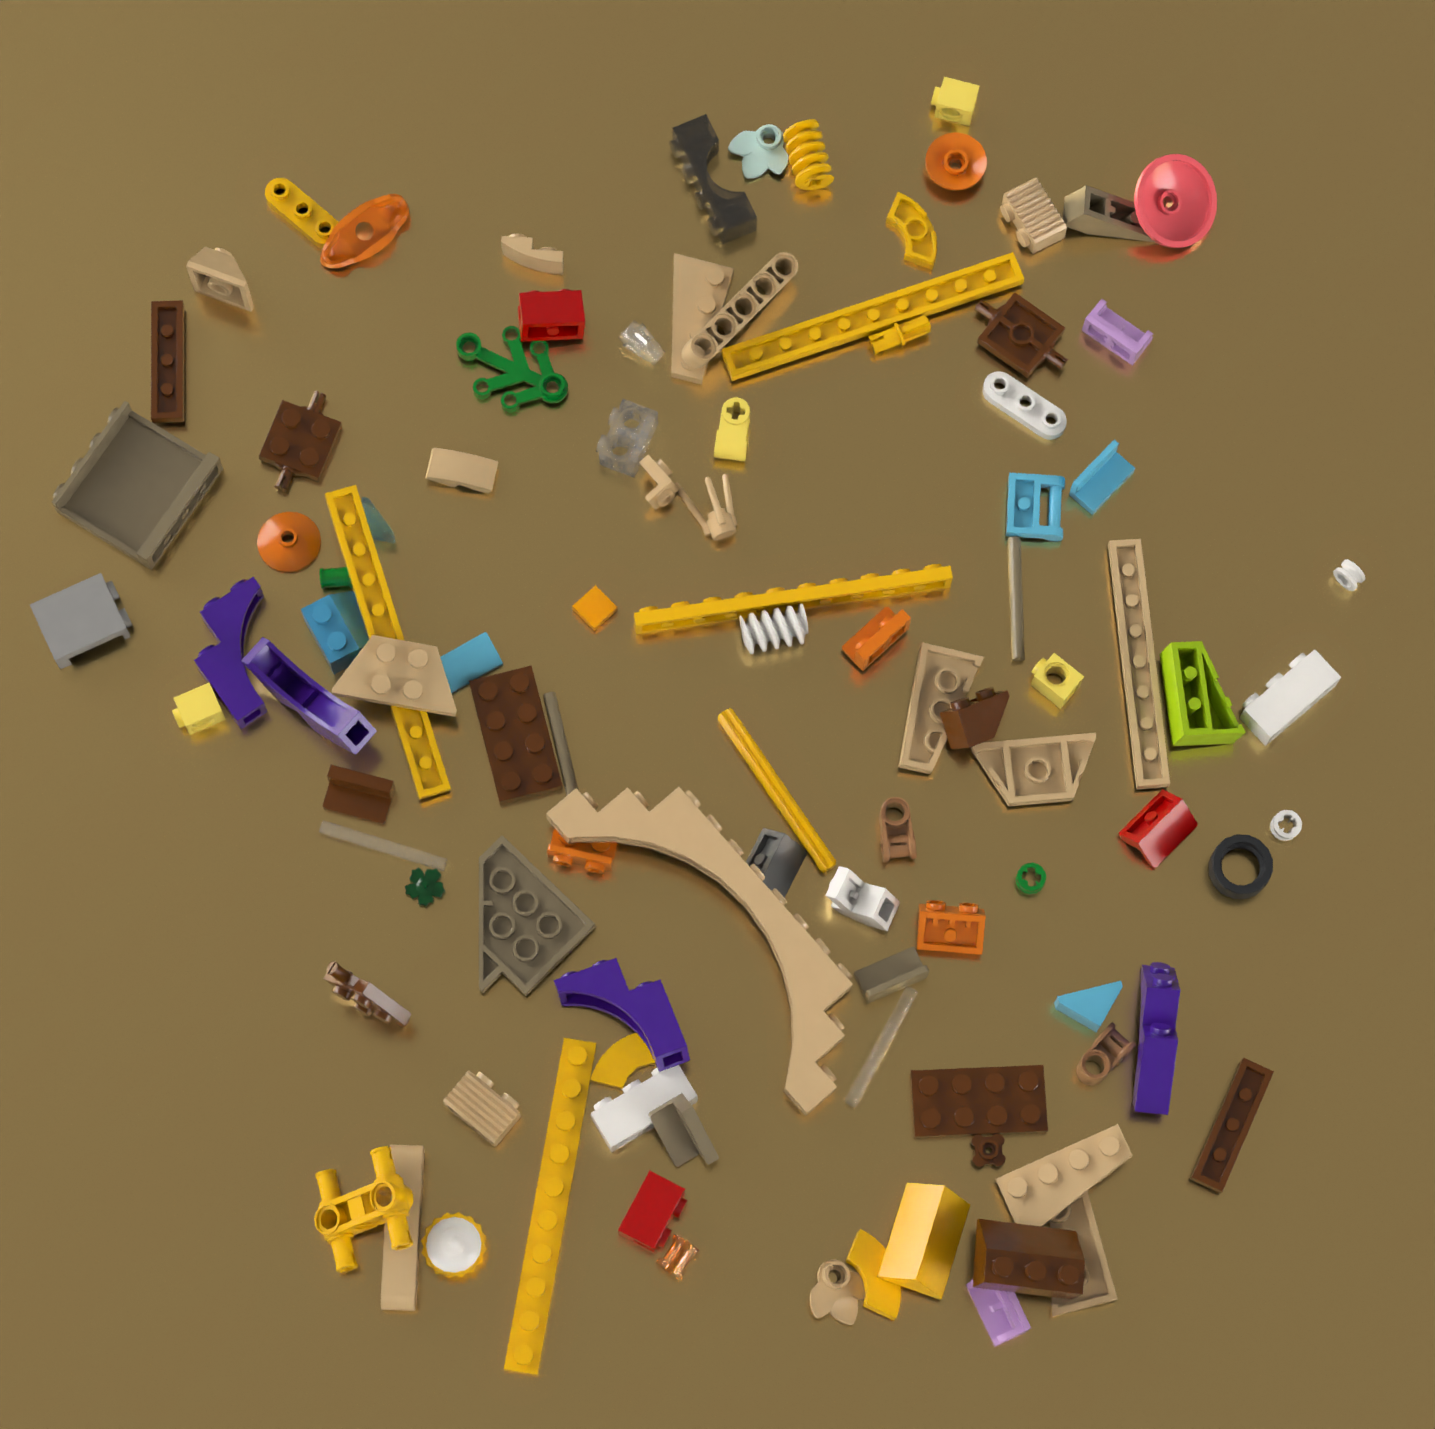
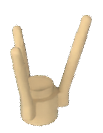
[674,473,738,541]

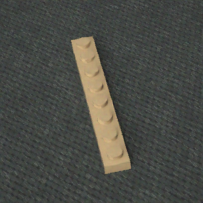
[1108,538,1170,789]

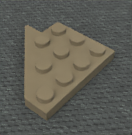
[479,835,596,996]

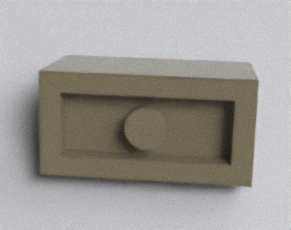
[853,946,929,1004]
[648,1093,719,1167]

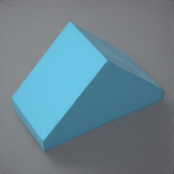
[1054,981,1123,1032]

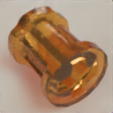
[656,1234,699,1279]

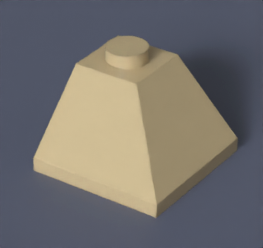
[186,246,254,312]

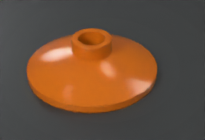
[925,132,987,190]
[257,512,321,573]

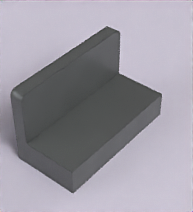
[746,828,807,898]

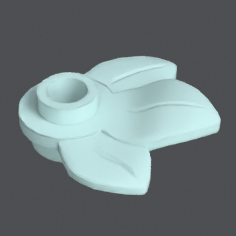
[728,124,788,179]

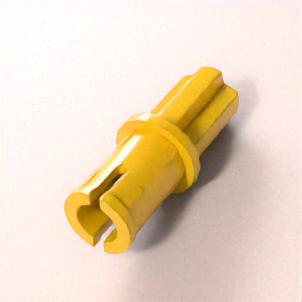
[868,315,931,355]

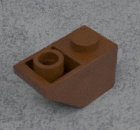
[940,687,1010,749]

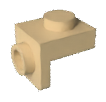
[639,454,679,510]

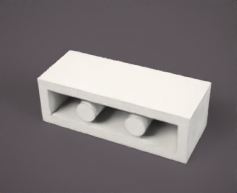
[1239,649,1341,746]
[591,1065,698,1153]

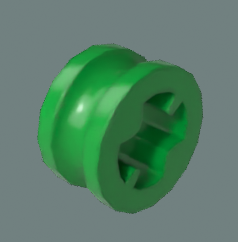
[1015,862,1046,895]

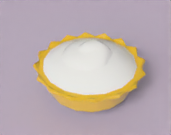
[421,1212,487,1278]

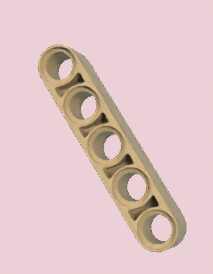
[682,252,798,369]
[381,1144,424,1311]

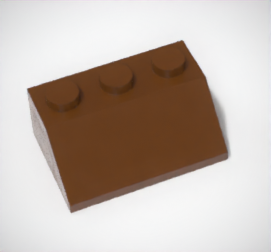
[973,1219,1085,1299]

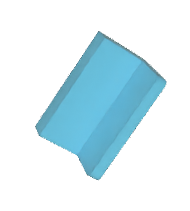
[1069,440,1135,515]

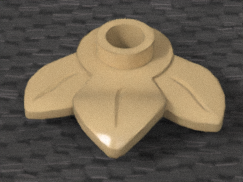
[809,1259,865,1326]

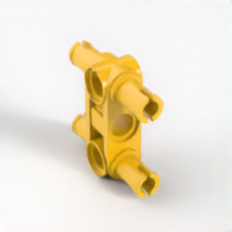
[314,1146,414,1273]

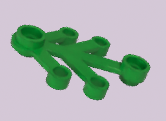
[456,326,568,413]

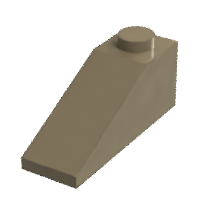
[1063,185,1155,242]

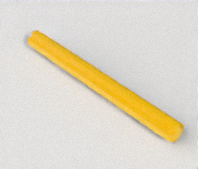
[718,708,836,873]

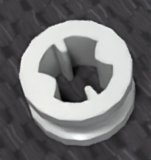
[1333,559,1366,591]
[1270,810,1302,841]

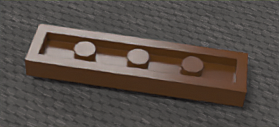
[151,300,184,423]
[1190,1058,1274,1194]

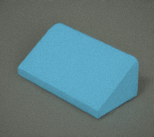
[440,632,503,693]

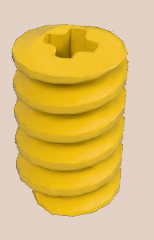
[783,119,834,190]

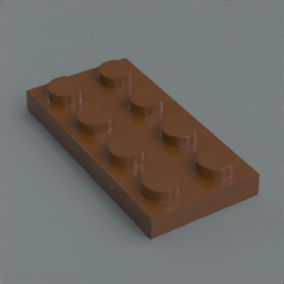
[469,666,563,805]
[910,1065,1048,1139]

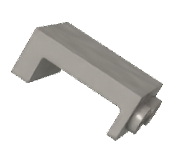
[30,573,132,670]

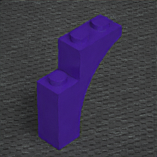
[194,577,268,729]
[241,637,377,755]
[554,958,690,1072]
[1132,962,1181,1115]

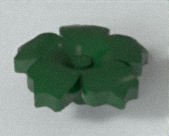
[405,867,445,907]

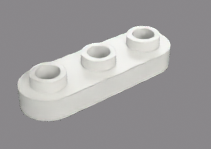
[983,371,1067,440]

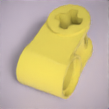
[714,397,750,462]

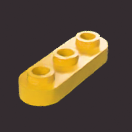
[265,178,339,249]

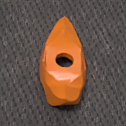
[320,194,409,268]

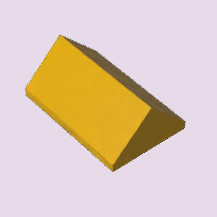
[877,1183,970,1300]

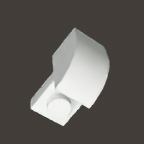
[826,866,900,931]

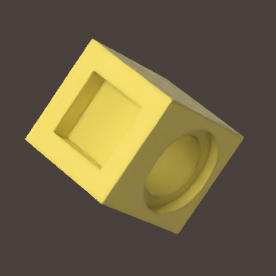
[931,77,980,126]
[1031,653,1084,709]
[172,682,226,735]

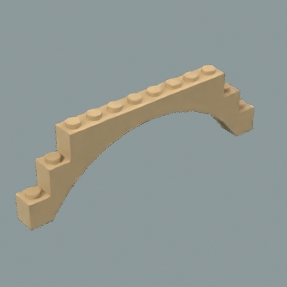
[546,787,853,1116]

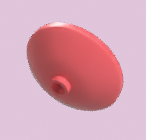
[1134,154,1217,248]

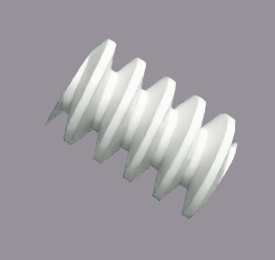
[739,603,809,654]

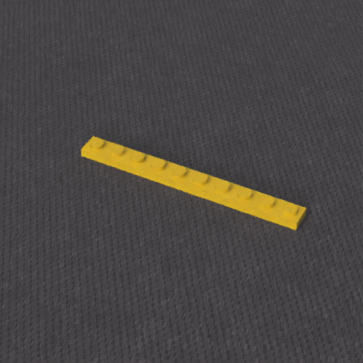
[721,252,1025,381]
[325,485,451,800]
[634,564,953,635]
[504,1038,597,1376]

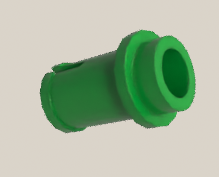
[319,567,353,589]

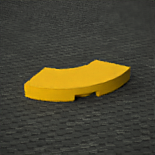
[886,192,937,270]
[590,1033,656,1089]
[846,1229,901,1321]

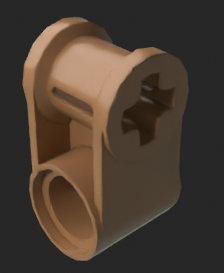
[879,797,917,862]
[1076,1022,1137,1086]

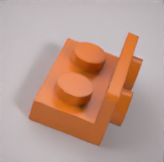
[842,607,911,671]
[547,828,618,874]
[916,900,986,955]

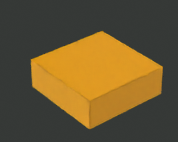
[572,585,618,631]

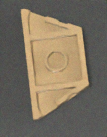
[331,635,457,717]
[971,732,1096,806]

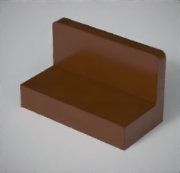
[323,764,396,825]

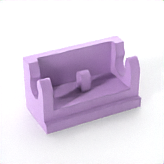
[1082,299,1153,366]
[966,1279,1031,1347]

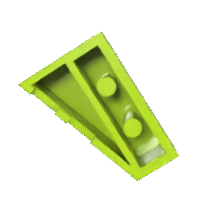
[1159,641,1246,746]

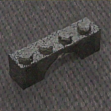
[669,114,757,244]

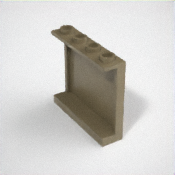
[52,401,223,570]

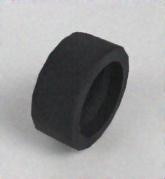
[1209,834,1273,899]

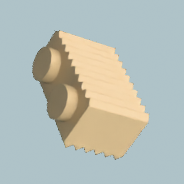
[1000,177,1067,254]
[443,1071,521,1147]

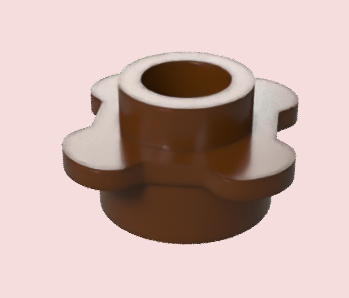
[971,1133,1006,1167]

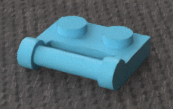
[1006,473,1065,542]

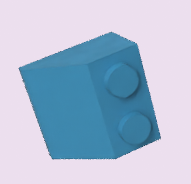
[301,591,369,674]

